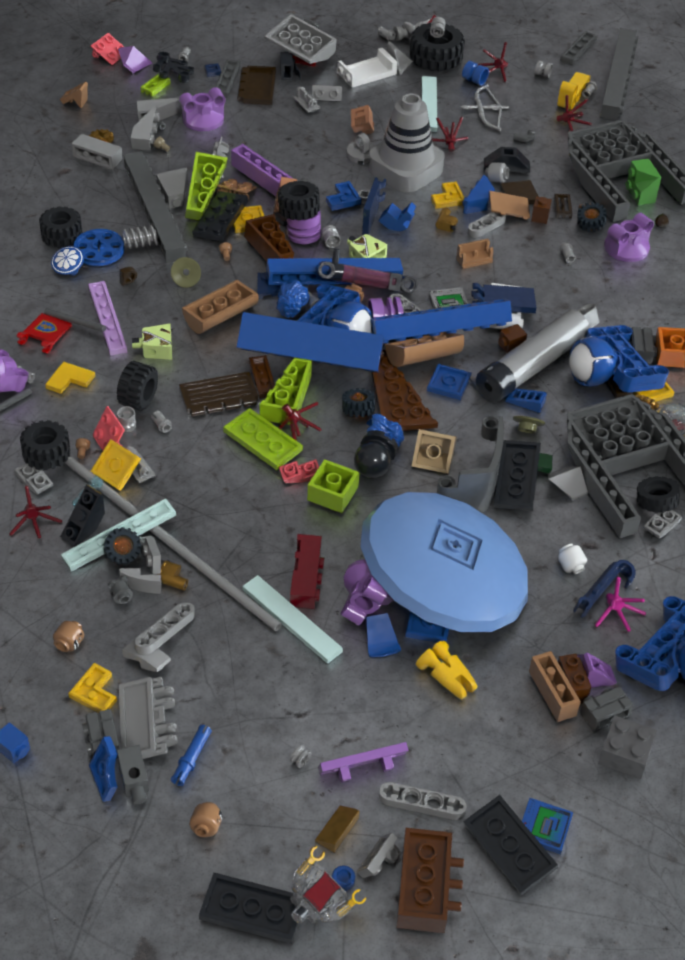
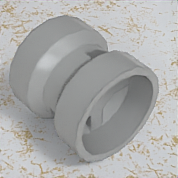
[430,17,446,38]
[393,25,411,41]
[534,60,553,78]
[321,225,341,248]
[117,406,136,432]

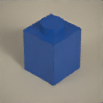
[0,722,30,763]

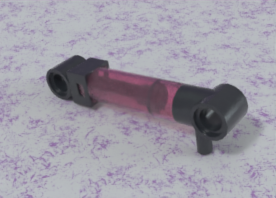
[316,249,418,293]

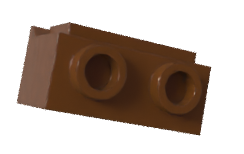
[558,653,591,704]

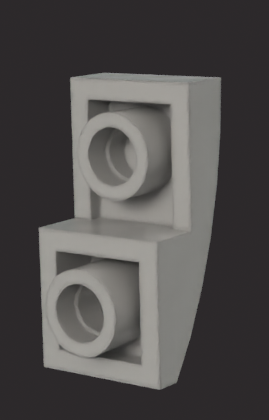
[15,463,53,495]
[644,510,682,538]
[120,568,162,594]
[122,640,171,672]

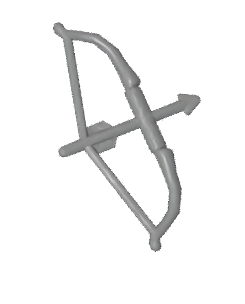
[461,84,509,132]

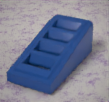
[506,388,547,413]

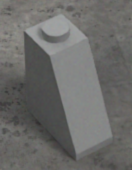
[156,168,188,209]

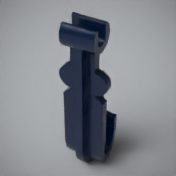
[573,560,636,618]

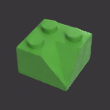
[625,159,661,205]

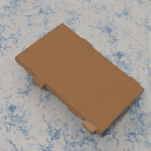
[489,191,530,220]

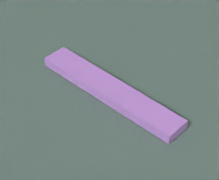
[88,281,127,356]

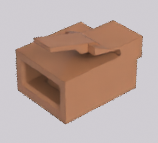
[351,105,374,135]

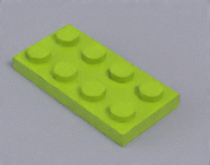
[223,408,303,470]

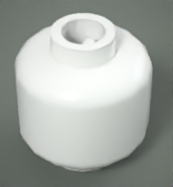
[557,543,587,574]

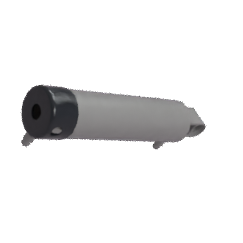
[470,304,600,402]

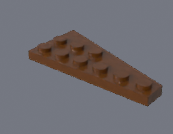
[372,350,438,431]

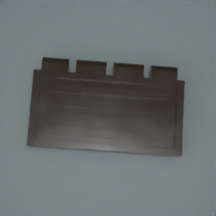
[237,65,276,105]
[179,372,258,417]

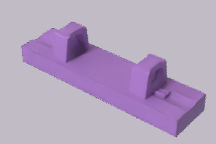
[318,742,409,783]

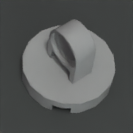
[346,133,375,164]

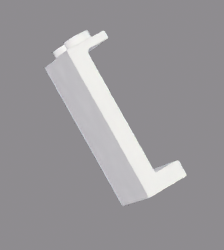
[337,48,397,88]

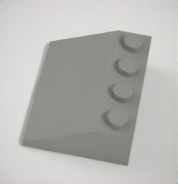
[264,14,336,64]

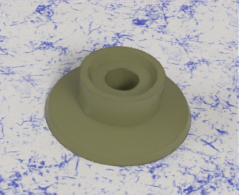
[171,257,201,288]
[513,416,545,434]

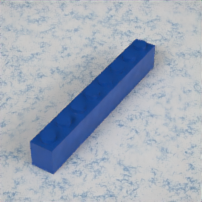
[266,258,403,285]
[371,299,512,344]

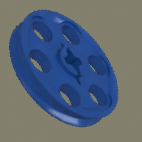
[74,229,124,266]

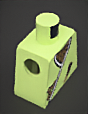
[347,234,387,258]
[132,324,172,360]

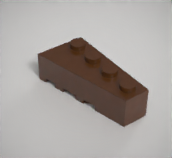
[244,214,294,261]

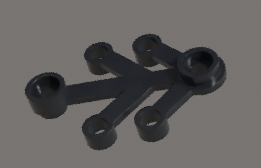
[153,51,194,83]

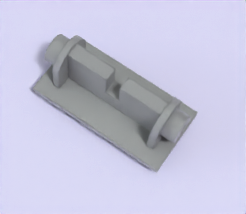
[312,85,342,101]
[293,87,321,112]
[211,136,229,157]
[126,446,156,483]

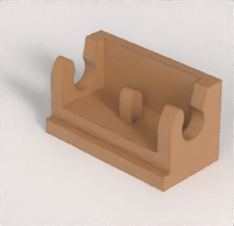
[456,238,493,269]

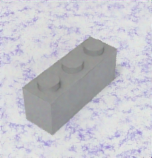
[71,134,122,170]

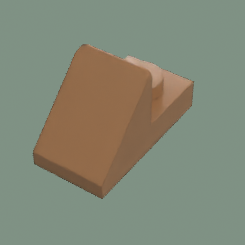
[60,81,88,108]

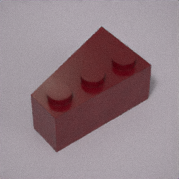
[290,534,325,609]

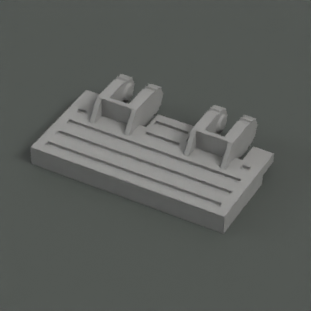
[119,677,178,759]

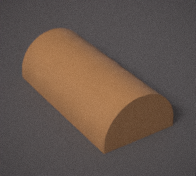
[182,280,259,334]
[385,332,464,367]

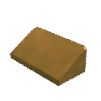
[315,805,360,853]

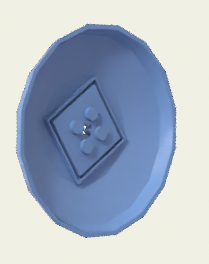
[360,492,528,632]

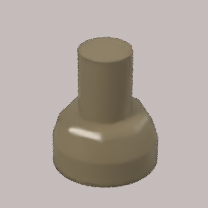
[153,136,170,152]

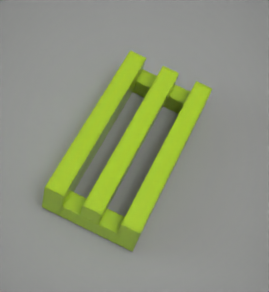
[140,74,171,97]

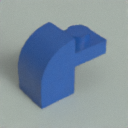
[378,202,416,232]

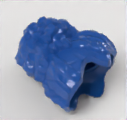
[276,280,310,318]
[366,414,404,447]

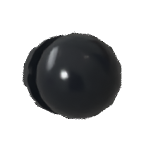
[354,430,398,479]

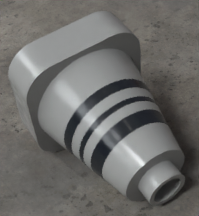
[369,93,444,192]

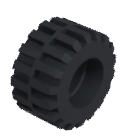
[278,181,320,220]
[39,206,83,248]
[117,360,158,411]
[20,420,71,470]

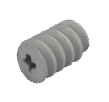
[122,225,158,249]

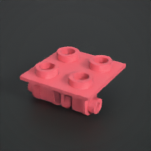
[90,33,124,65]
[92,406,125,451]

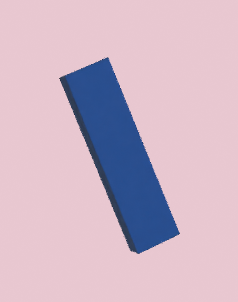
[237,312,385,373]

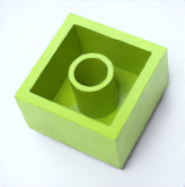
[307,459,359,513]

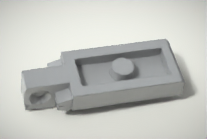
[139,535,161,574]

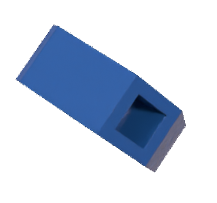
[462,175,495,214]

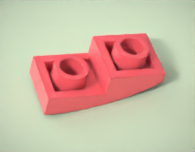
[279,459,319,483]

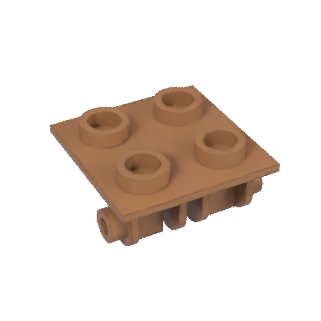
[217,179,257,201]

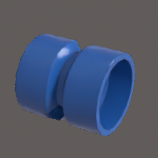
[462,61,489,86]

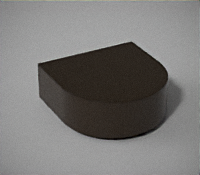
[120,267,137,286]

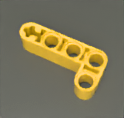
[557,72,591,110]

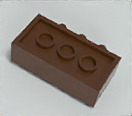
[396,827,464,933]

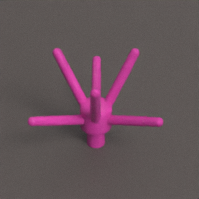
[595,577,646,632]

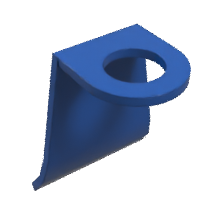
[365,613,401,657]

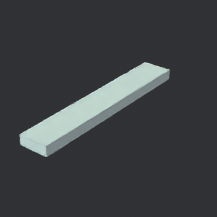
[422,76,437,132]
[61,499,176,572]
[243,575,343,664]

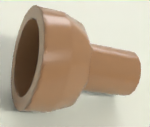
[219,242,232,261]
[75,438,91,459]

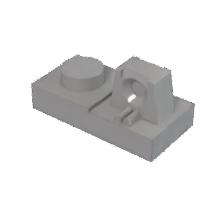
[357,833,402,878]

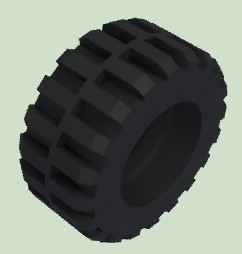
[409,23,465,71]

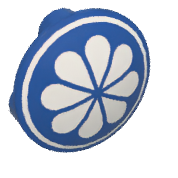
[51,246,84,276]

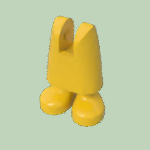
[416,641,478,700]

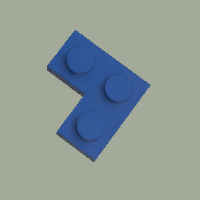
[326,181,362,211]

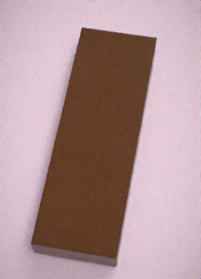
[249,355,275,399]

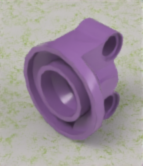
[179,87,226,132]
[604,212,654,262]
[0,349,29,392]
[341,559,394,626]

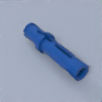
[171,725,212,786]

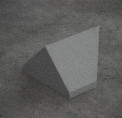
[387,41,412,75]
[548,466,588,501]

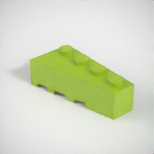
[185,152,228,220]
[259,357,312,425]

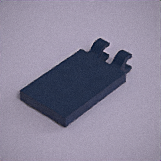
[362,177,386,235]
[471,283,537,314]

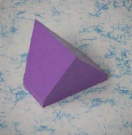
[118,46,152,74]
[577,652,617,688]

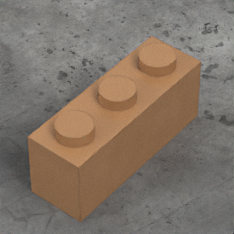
[529,651,581,722]

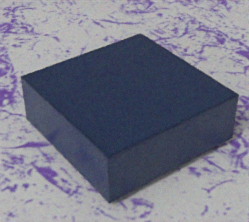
[204,63,221,77]

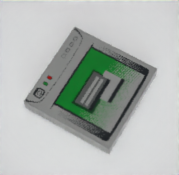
[429,287,468,309]

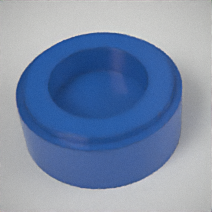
[332,865,355,891]

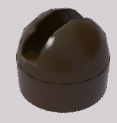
[655,213,669,228]

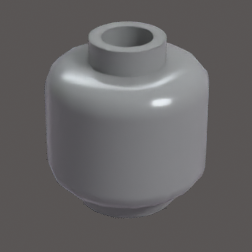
[485,162,509,183]

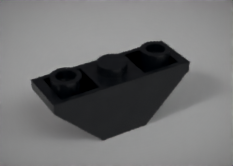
[484,147,530,173]
[60,485,105,546]

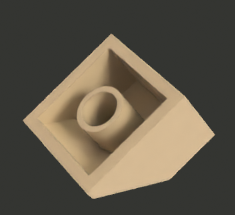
[412,429,457,474]

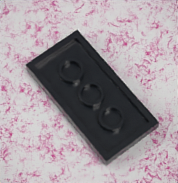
[192,191,248,241]
[494,440,541,511]
[463,795,558,896]
[199,872,305,944]

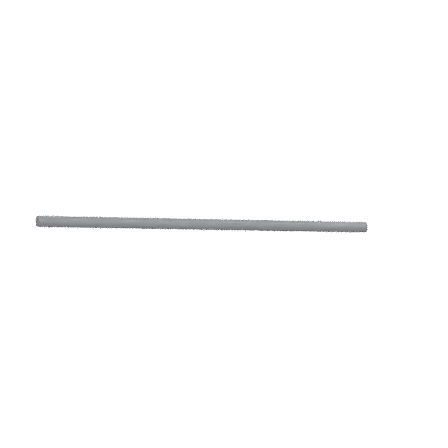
[64,456,282,631]

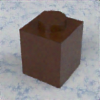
[531,196,552,224]
[498,324,527,353]

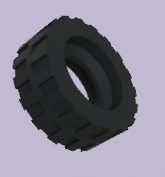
[637,476,680,513]

